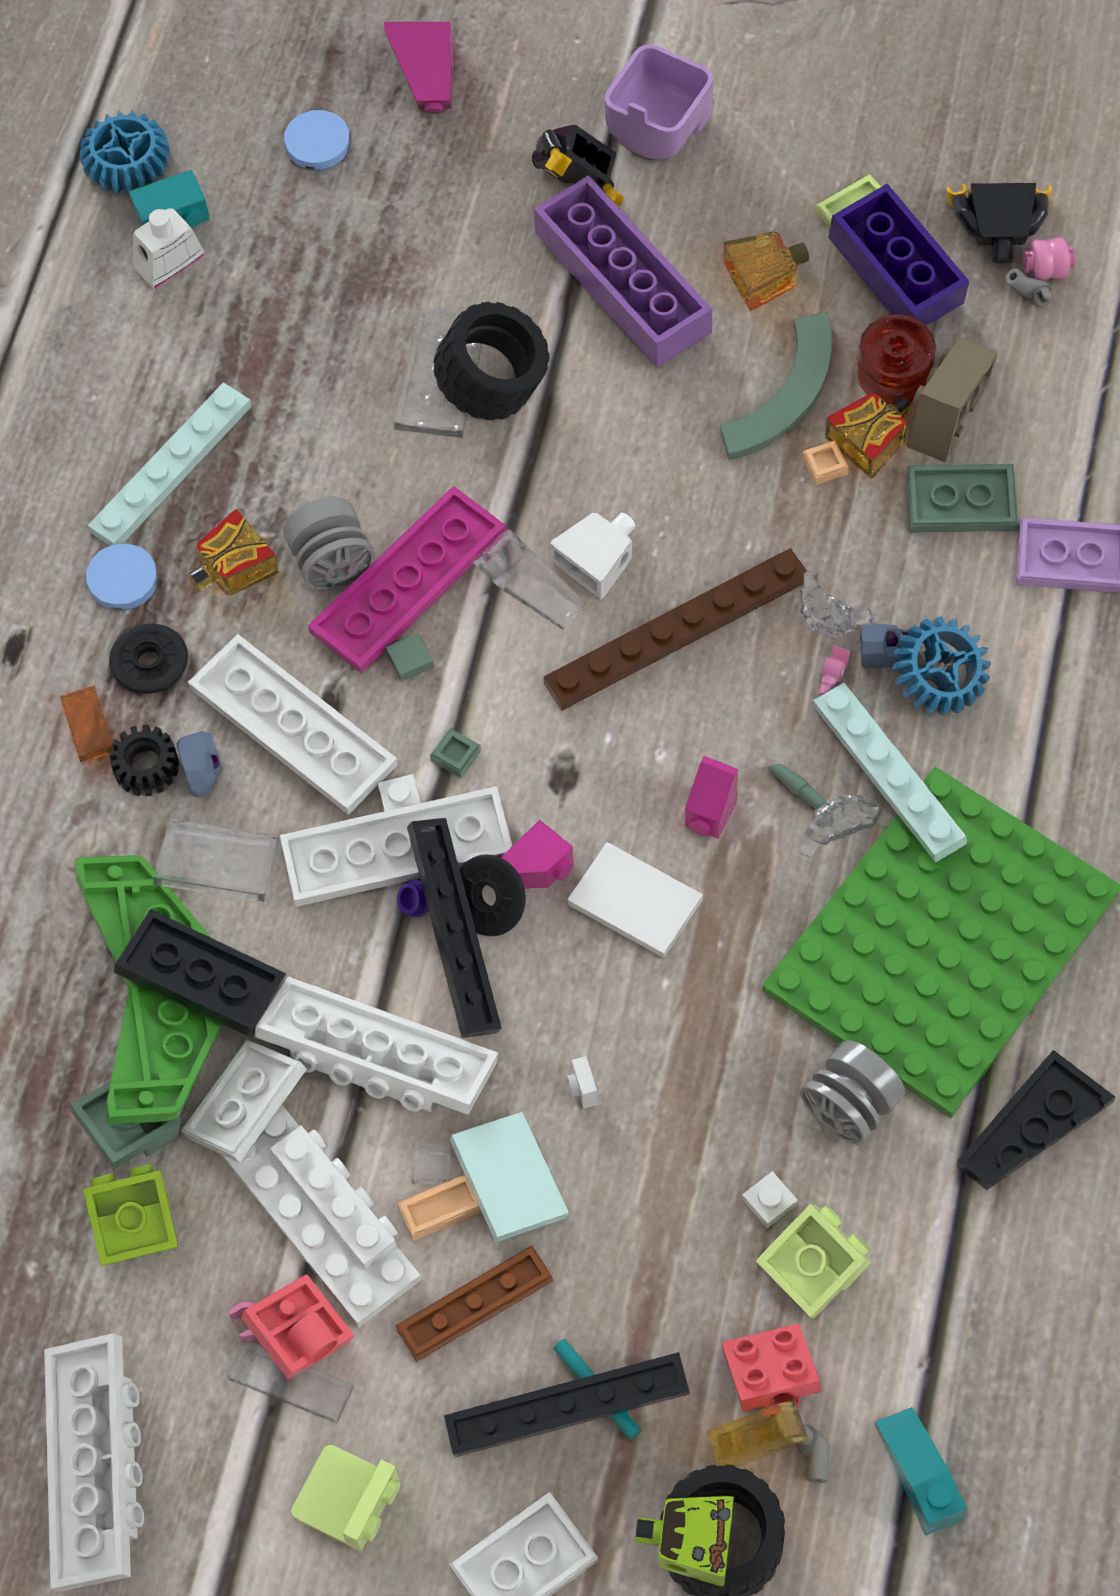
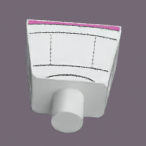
[133,208,205,290]

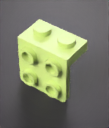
[291,1445,401,1552]

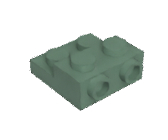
[71,1081,181,1170]

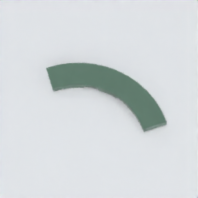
[720,312,832,460]

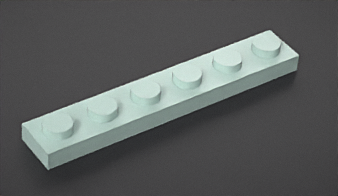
[88,382,251,546]
[813,683,967,863]

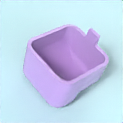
[605,44,713,160]

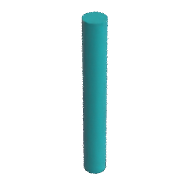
[553,1339,642,1441]

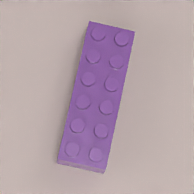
[534,175,712,367]

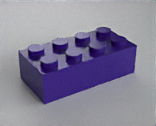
[828,183,970,336]

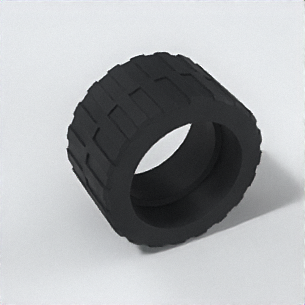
[433,301,550,421]
[660,1464,785,1596]

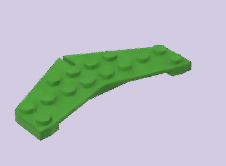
[74,855,223,1125]

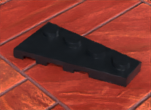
[956,1050,1115,1190]

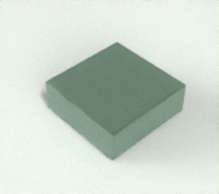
[386,633,434,681]
[430,728,481,778]

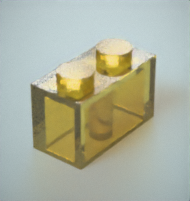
[706,1401,809,1468]

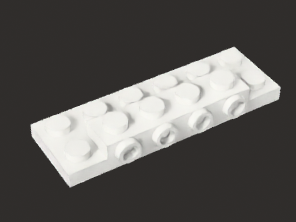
[255,977,498,1115]
[219,1105,422,1328]
[44,1333,144,1592]

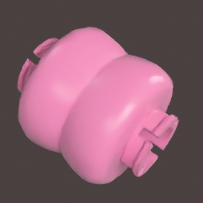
[1023,237,1075,281]

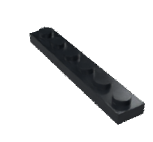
[407,817,502,1038]
[444,1352,690,1457]

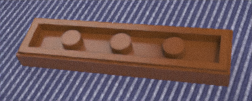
[395,1245,553,1362]

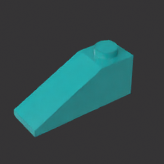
[875,1407,967,1536]

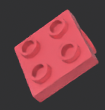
[241,1274,354,1380]
[722,1323,821,1417]

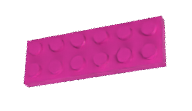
[308,486,506,674]

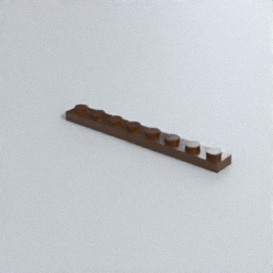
[543,548,810,711]

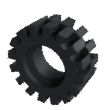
[109,725,179,797]

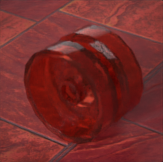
[857,314,936,405]

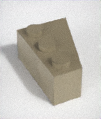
[907,337,998,462]

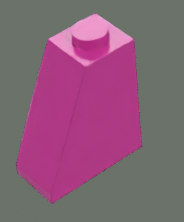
[384,21,455,114]

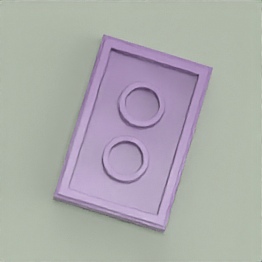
[1016,517,1120,593]

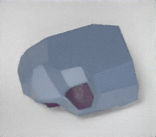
[860,622,909,668]
[176,731,222,797]

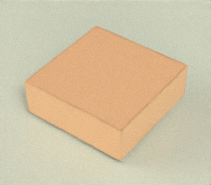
[802,440,849,485]

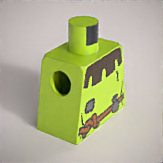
[635,1496,734,1586]

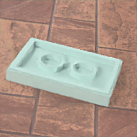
[450,1112,569,1243]

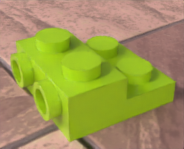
[83,1164,179,1266]

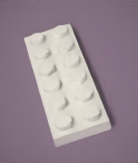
[188,634,398,815]
[280,786,512,907]

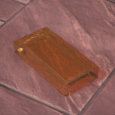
[60,685,114,762]

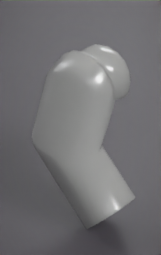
[1006,268,1052,306]
[790,1423,830,1483]

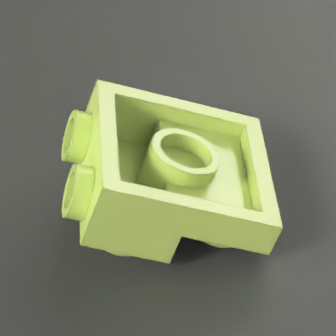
[756,1204,872,1318]

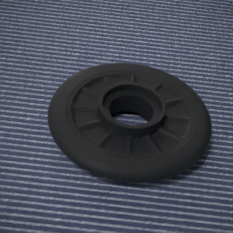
[109,623,188,694]
[460,854,526,936]

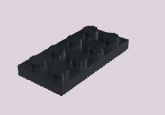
[114,909,286,1038]

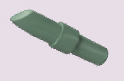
[768,764,828,813]

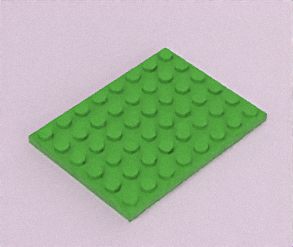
[762,766,1120,1118]

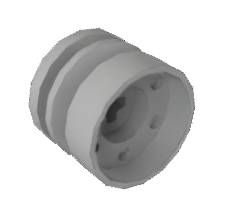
[283,496,375,591]
[800,1040,905,1145]

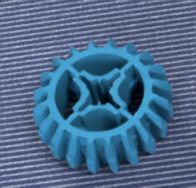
[79,110,170,195]
[892,616,991,715]

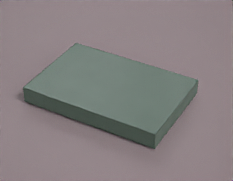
[907,464,1018,532]

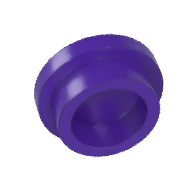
[397,880,428,917]

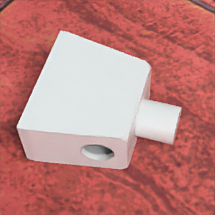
[550,512,636,600]

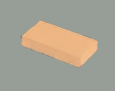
[397,1174,481,1241]

